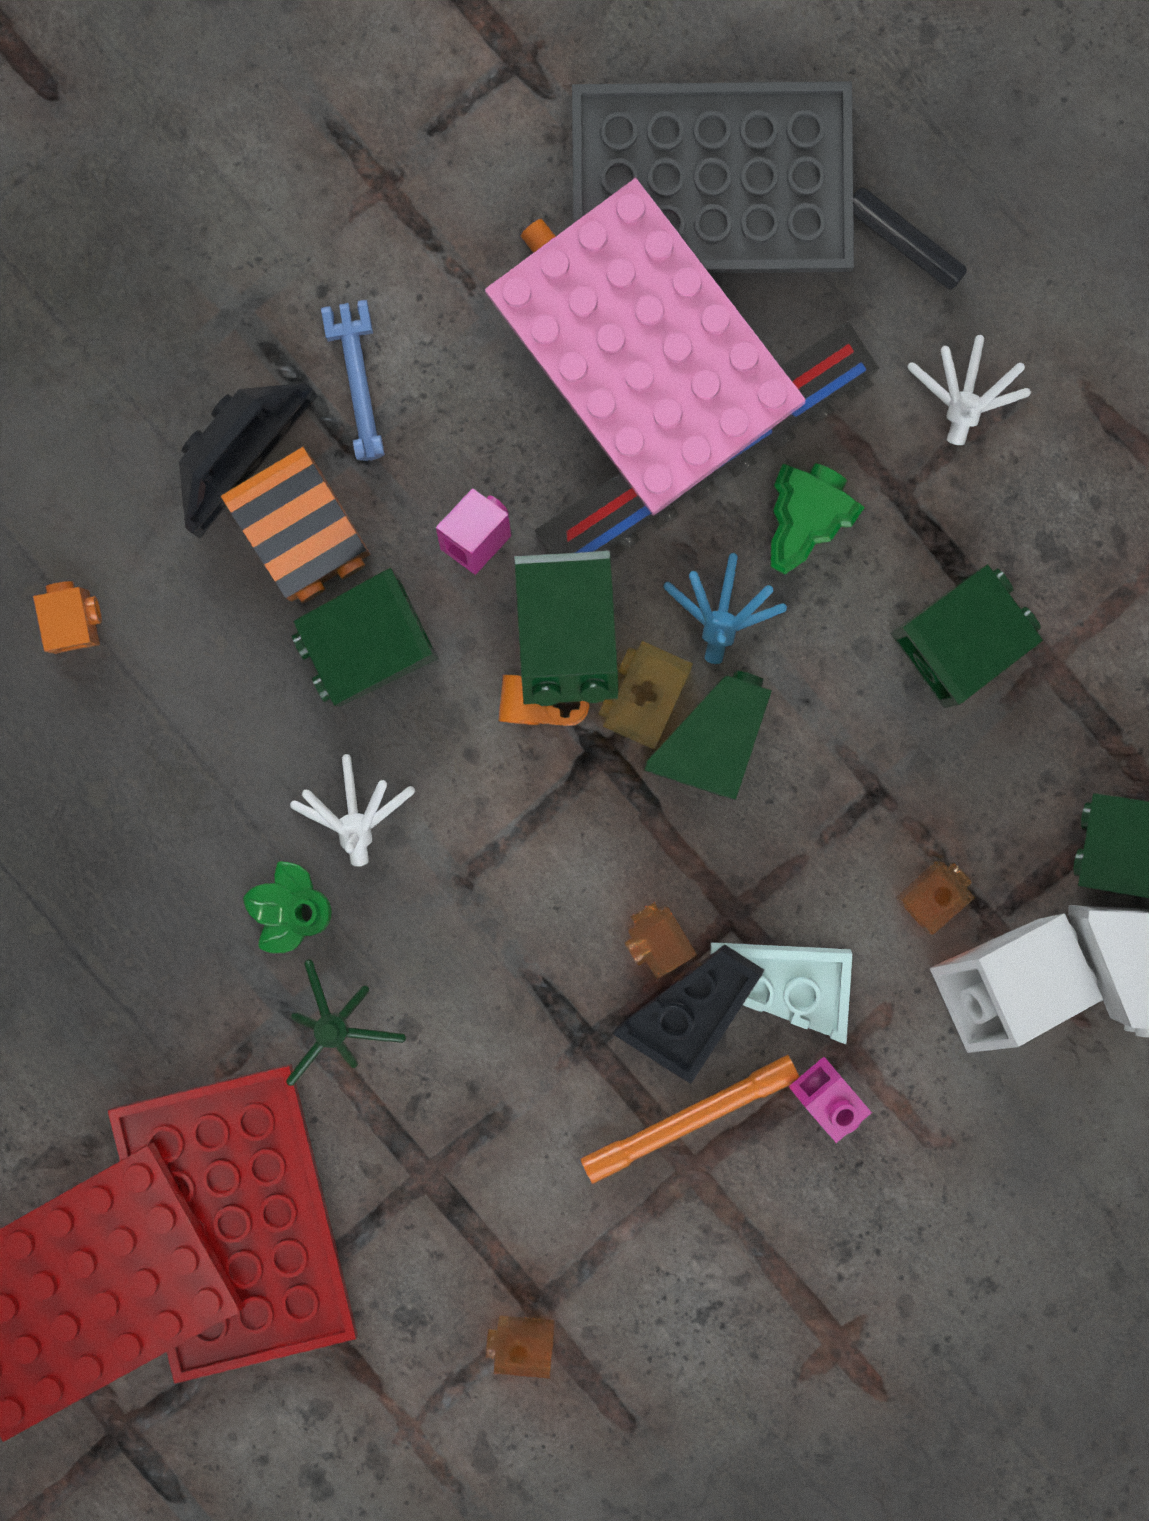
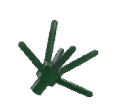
[286,959,406,1086]

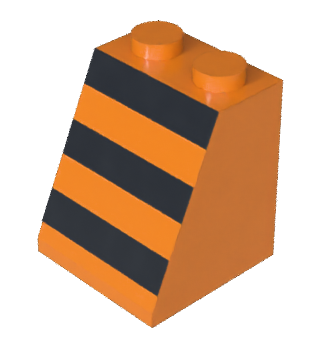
[221,447,371,603]

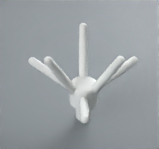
[908,335,1031,445]
[290,754,415,866]

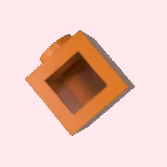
[33,581,102,654]

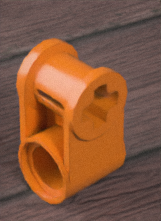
[498,675,590,726]

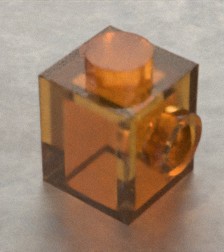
[895,861,975,935]
[624,902,697,979]
[486,1316,554,1379]

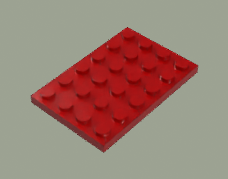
[108,1064,358,1384]
[0,1142,245,1442]

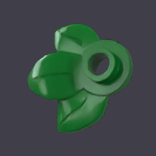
[243,861,332,953]

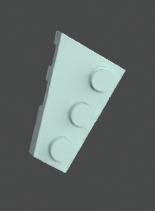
[710,942,852,1044]

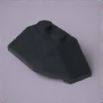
[179,383,318,538]

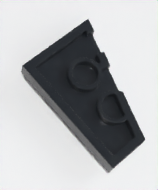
[612,944,764,1084]

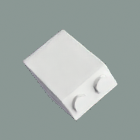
[1068,905,1149,1037]
[930,914,1103,1053]

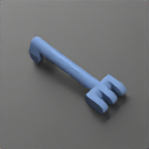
[321,300,385,461]

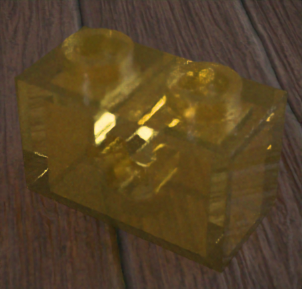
[598,641,693,750]

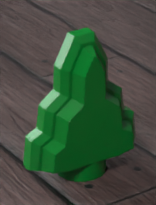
[770,463,865,575]

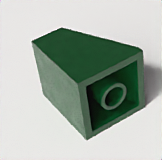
[514,551,618,706]
[890,564,1043,708]
[291,568,438,707]
[642,670,772,800]
[1074,793,1149,898]

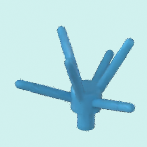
[663,553,787,664]

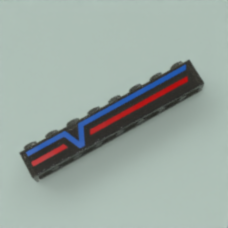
[535,322,880,556]

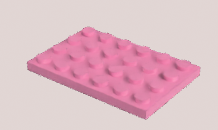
[485,178,806,516]

